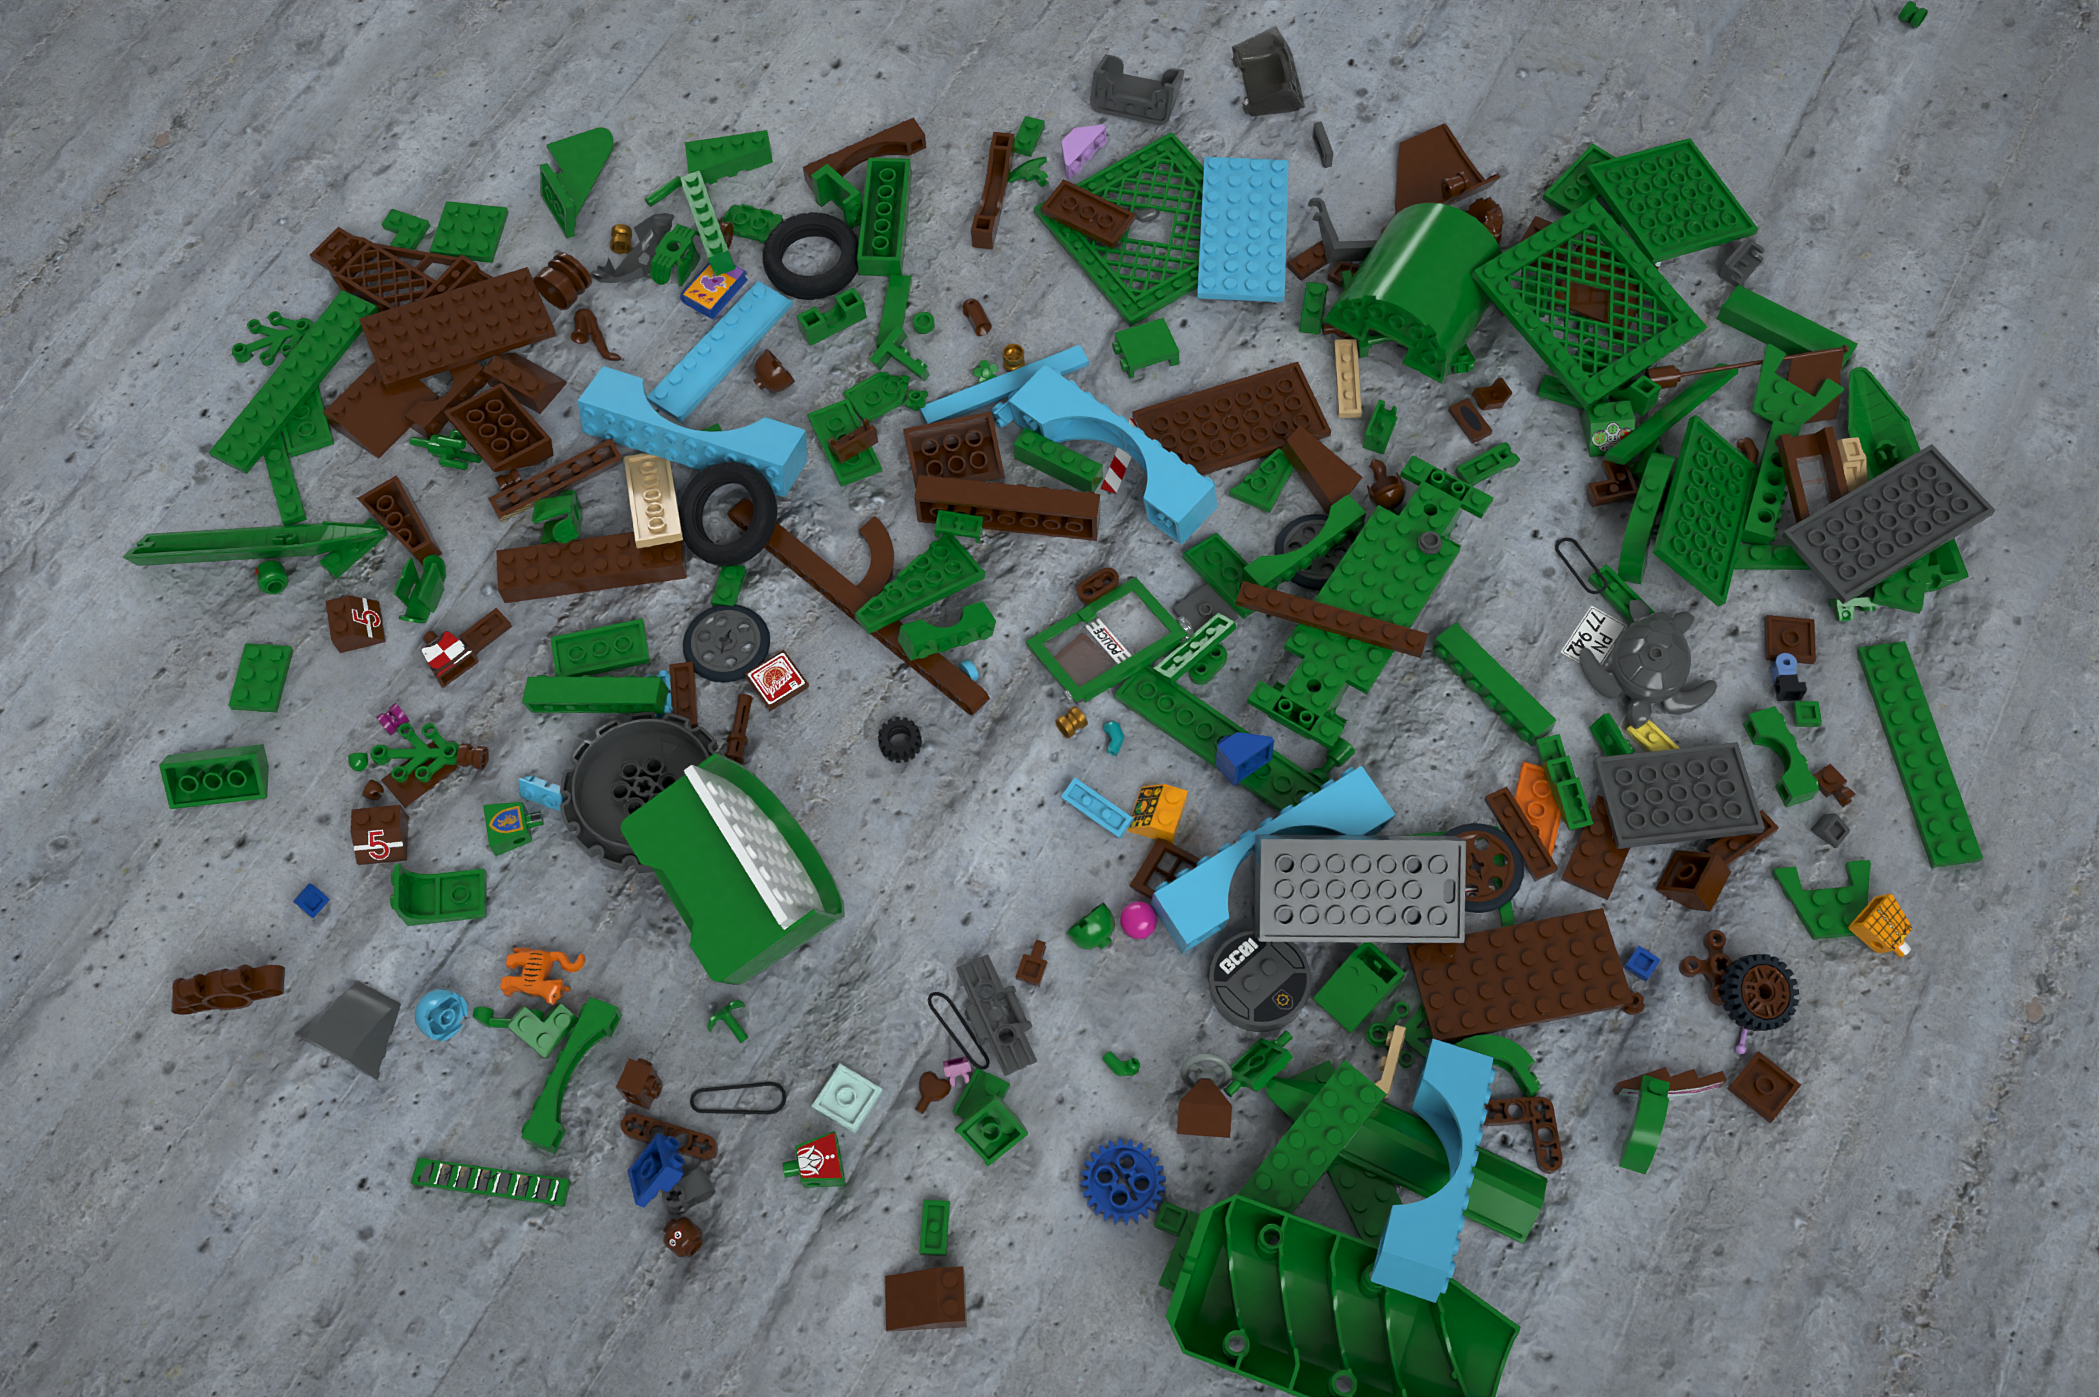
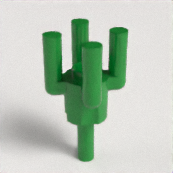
[410,429,482,470]

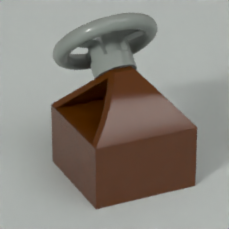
[1177,1053,1232,1138]

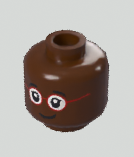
[663,1217,703,1257]

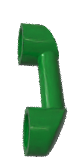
[472,1007,544,1028]

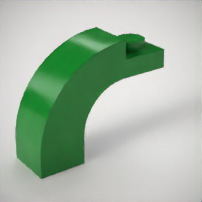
[1454,1035,1540,1097]
[1619,1075,1670,1174]

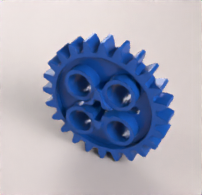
[1081,1138,1166,1226]

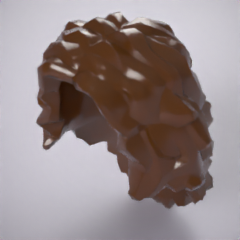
[1464,197,1504,244]

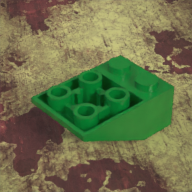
[1313,942,1405,1034]

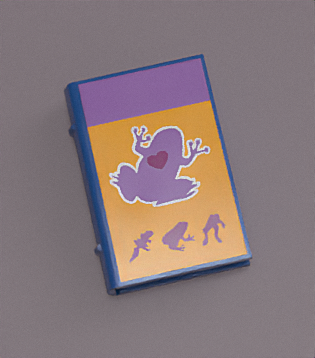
[680,262,748,320]

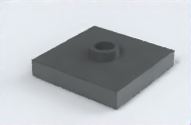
[1173,584,1238,634]

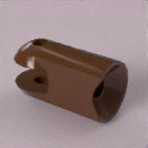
[962,298,992,336]

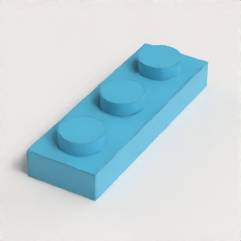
[1061,778,1134,839]

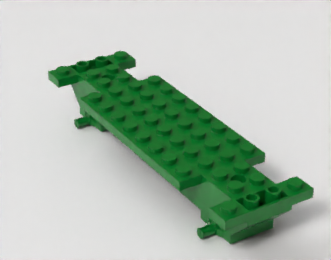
[1247,455,1494,750]

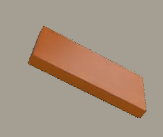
[1514,761,1561,857]

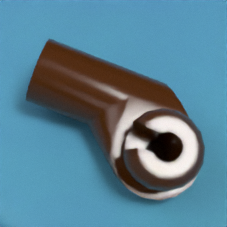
[1322,323,1352,339]
[1737,437,1759,465]

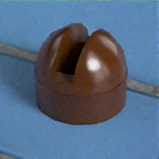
[362,779,384,800]

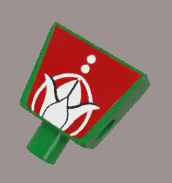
[782,1131,846,1188]

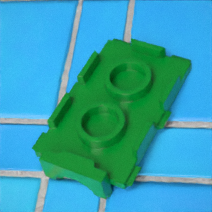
[723,204,783,243]

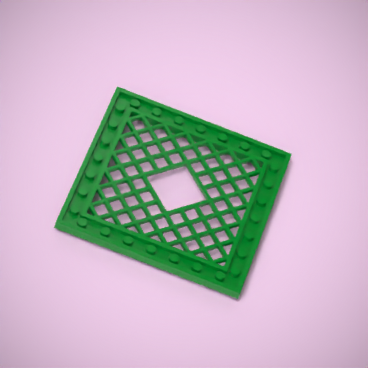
[1034,132,1204,326]
[1471,198,1708,409]

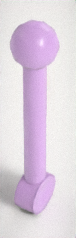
[1736,1026,1748,1054]

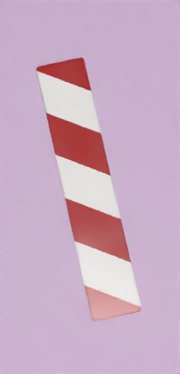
[1101,418,1137,494]

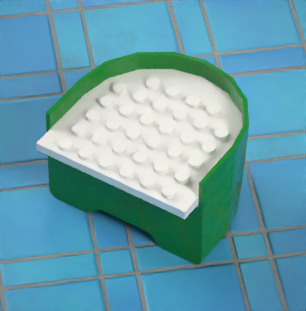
[621,753,845,985]

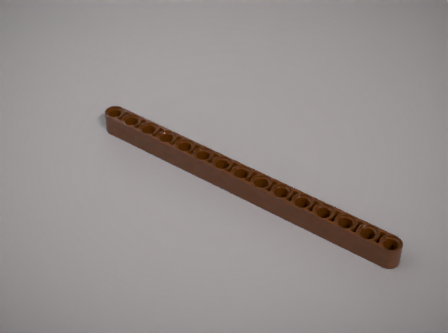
[727,497,990,716]

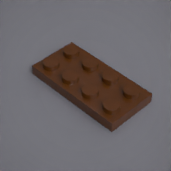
[1041,179,1136,249]
[1561,795,1630,900]

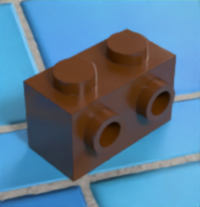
[616,1058,662,1110]

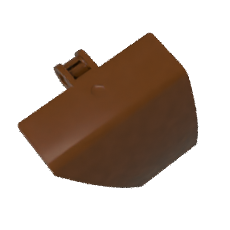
[1395,123,1500,215]

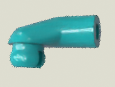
[1103,721,1125,756]

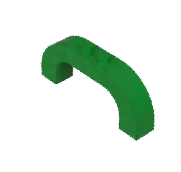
[1618,452,1678,585]

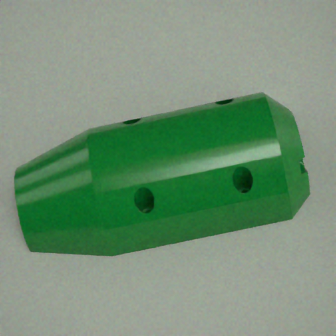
[1166,1194,1521,1397]

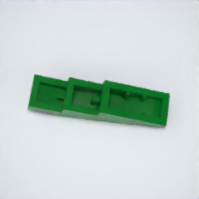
[1534,734,1593,831]

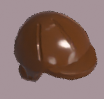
[1367,459,1406,510]

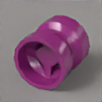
[376,703,410,736]

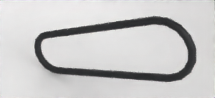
[928,992,990,1070]
[690,1082,787,1114]

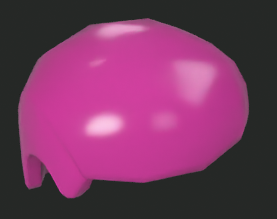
[1120,901,1158,939]

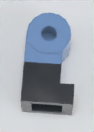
[1771,653,1807,702]

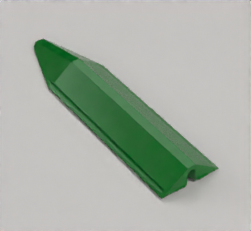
[1848,367,1969,592]
[122,521,385,566]
[1266,1077,1548,1244]

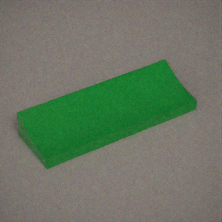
[1716,285,1858,371]

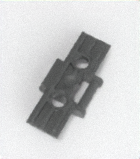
[956,954,1037,1076]

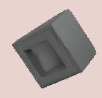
[1811,813,1850,848]

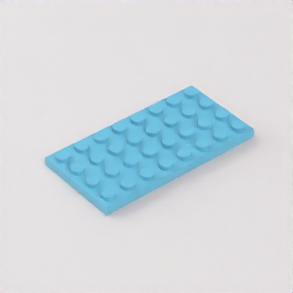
[1197,157,1289,302]

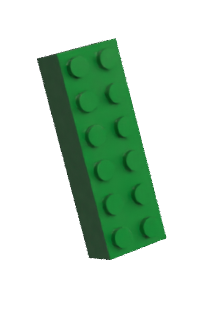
[857,158,912,276]

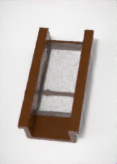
[1775,426,1849,524]

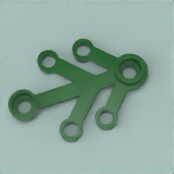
[232,311,313,366]
[370,723,460,783]
[1365,1002,1464,1068]

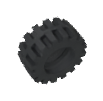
[878,717,922,763]

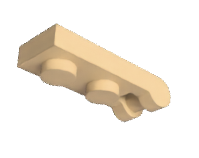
[1375,1025,1406,1099]

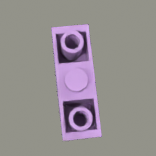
[1061,125,1107,180]

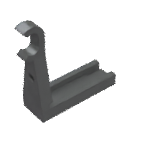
[1308,198,1377,262]

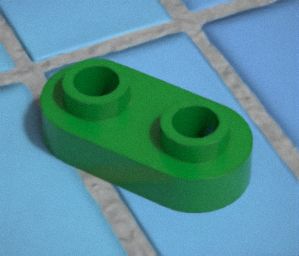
[1189,644,1228,685]

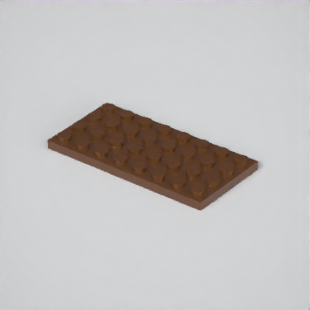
[359,267,557,390]
[1132,362,1331,475]
[1407,908,1633,1042]

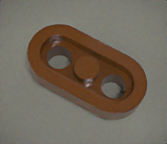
[1077,567,1119,604]

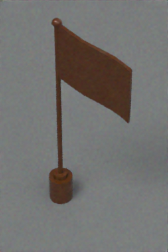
[1644,344,1849,424]

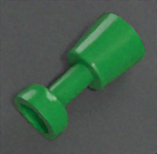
[1309,738,1355,784]

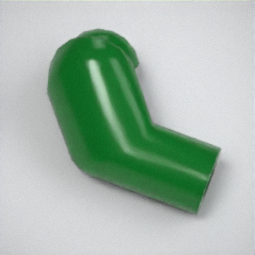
[1102,1051,1141,1076]

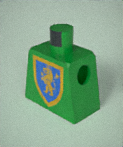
[483,802,544,856]

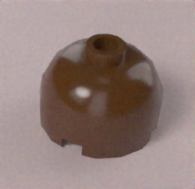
[753,349,795,393]

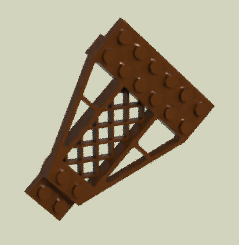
[310,227,493,313]

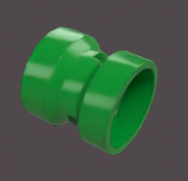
[1898,1,1928,29]

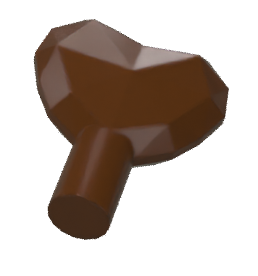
[915,1071,951,1114]

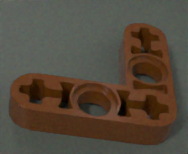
[1483,1096,1563,1174]

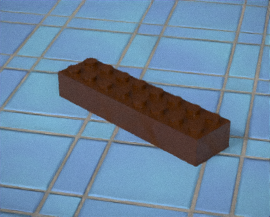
[914,475,1100,541]
[496,532,687,603]

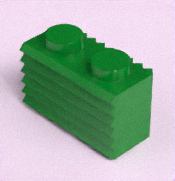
[1299,282,1328,335]

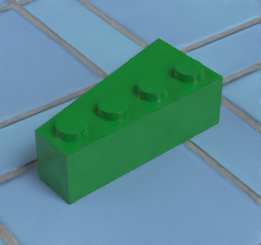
[685,130,773,185]

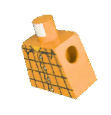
[1848,893,1912,957]

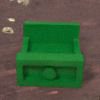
[811,164,863,229]
[1112,318,1179,378]

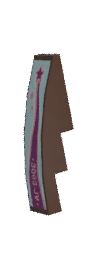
[1613,1067,1727,1098]

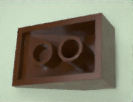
[885,1266,967,1332]

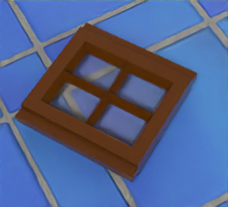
[1130,838,1201,900]

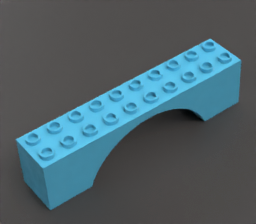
[1009,364,1218,545]
[578,366,807,497]
[1150,766,1396,954]
[1370,1039,1496,1303]

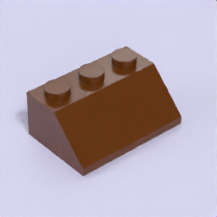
[482,352,567,414]

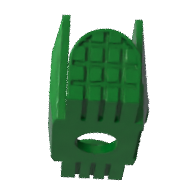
[650,224,700,287]
[532,490,583,544]
[394,554,446,623]

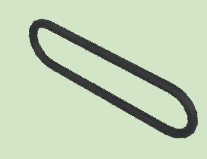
[1555,538,1607,594]

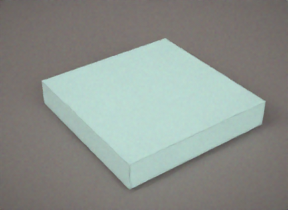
[811,1063,883,1134]

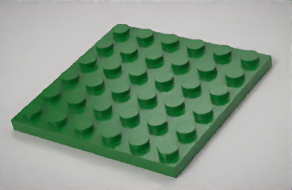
[1584,138,1758,264]

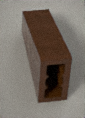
[1281,425,1363,515]

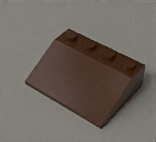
[323,362,439,459]
[444,383,554,472]
[903,412,1005,489]

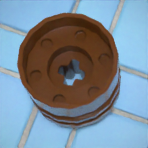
[533,252,592,310]

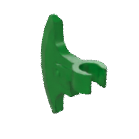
[1008,157,1049,187]

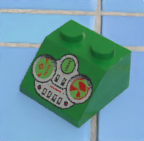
[1581,400,1635,457]

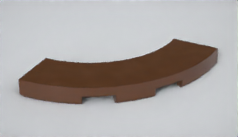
[857,516,894,598]

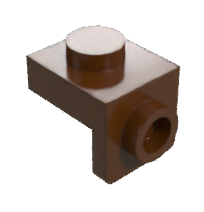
[1471,377,1512,410]

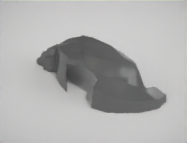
[591,213,674,283]

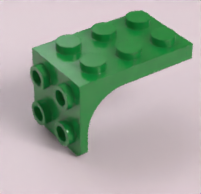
[390,863,487,926]

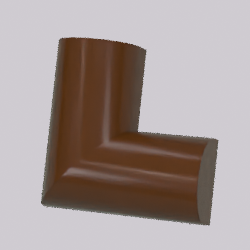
[1587,460,1638,507]

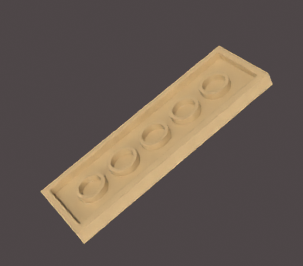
[624,453,683,549]

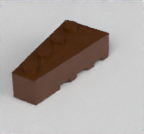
[357,476,443,565]

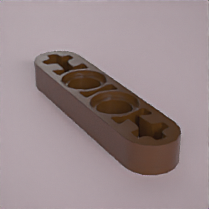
[621,1113,718,1161]

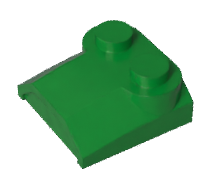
[955,1094,1028,1166]

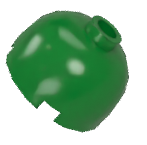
[1066,902,1115,950]

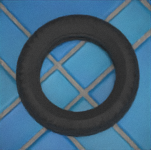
[763,212,859,300]
[678,462,777,566]

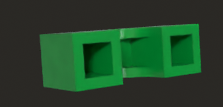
[797,287,867,346]

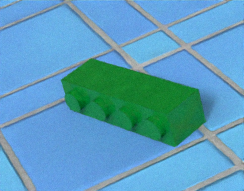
[1013,428,1103,492]

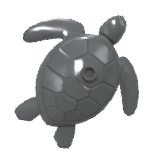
[1579,599,1717,729]

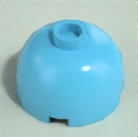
[414,989,468,1041]

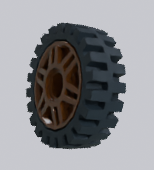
[1720,954,1799,1031]

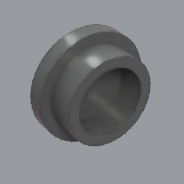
[1418,531,1442,555]

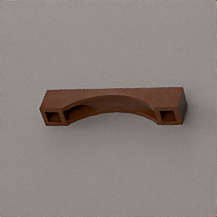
[803,117,926,194]
[971,132,1015,250]

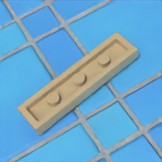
[1334,340,1362,418]

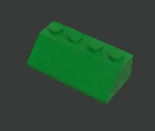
[159,744,269,809]

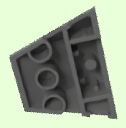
[294,981,401,1081]

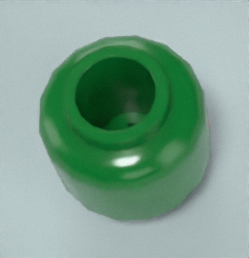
[255,560,289,594]

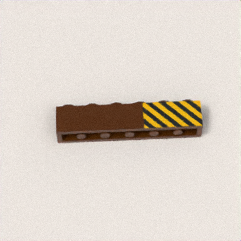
[488,438,622,523]

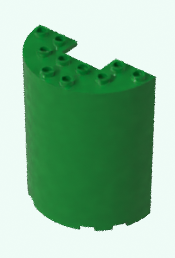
[1324,203,1502,384]

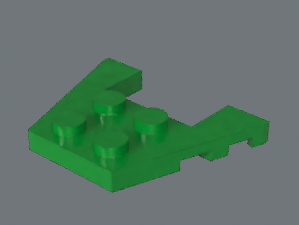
[1750,343,1845,427]
[1772,860,1871,940]

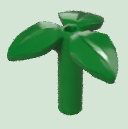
[707,1000,748,1043]

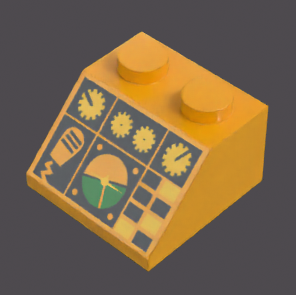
[1127,784,1188,844]

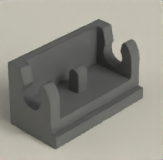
[1719,236,1765,287]

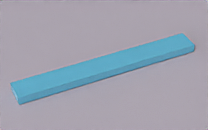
[920,345,1089,424]

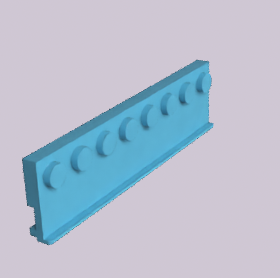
[646,281,793,423]

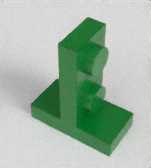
[870,325,930,382]

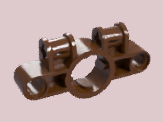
[171,964,285,1015]

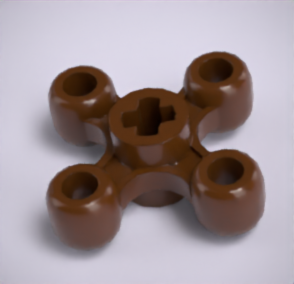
[1678,930,1733,1006]

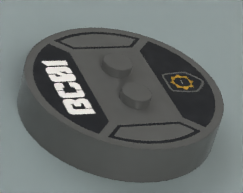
[1209,930,1311,1032]

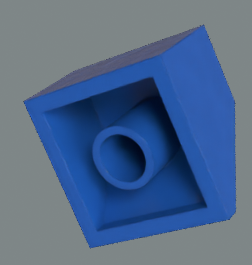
[1216,732,1274,786]

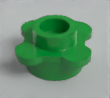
[904,390,928,411]

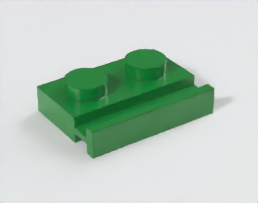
[952,1068,1010,1120]

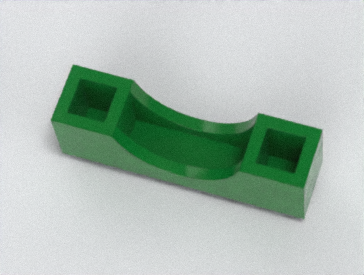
[1575,340,1662,416]
[898,601,996,661]
[1743,706,1819,808]

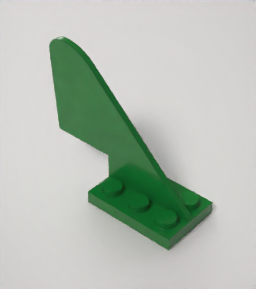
[540,127,613,238]

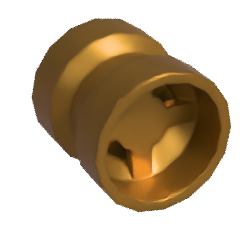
[610,224,632,254]
[1002,343,1025,372]
[1055,706,1088,739]

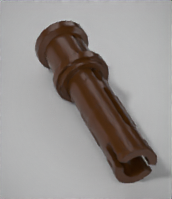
[725,694,753,764]

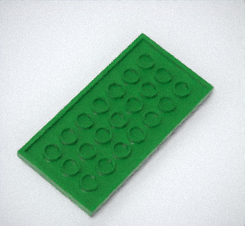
[1652,415,1759,607]

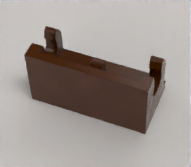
[828,418,878,464]

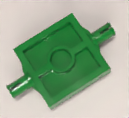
[1223,1030,1293,1097]

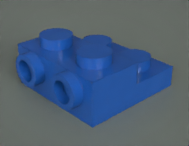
[627,1133,685,1208]

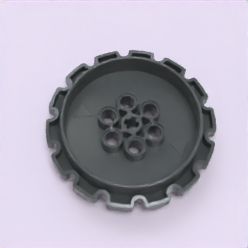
[560,712,726,873]

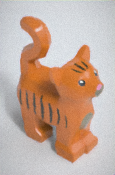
[500,948,586,1006]

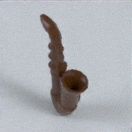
[570,308,621,361]

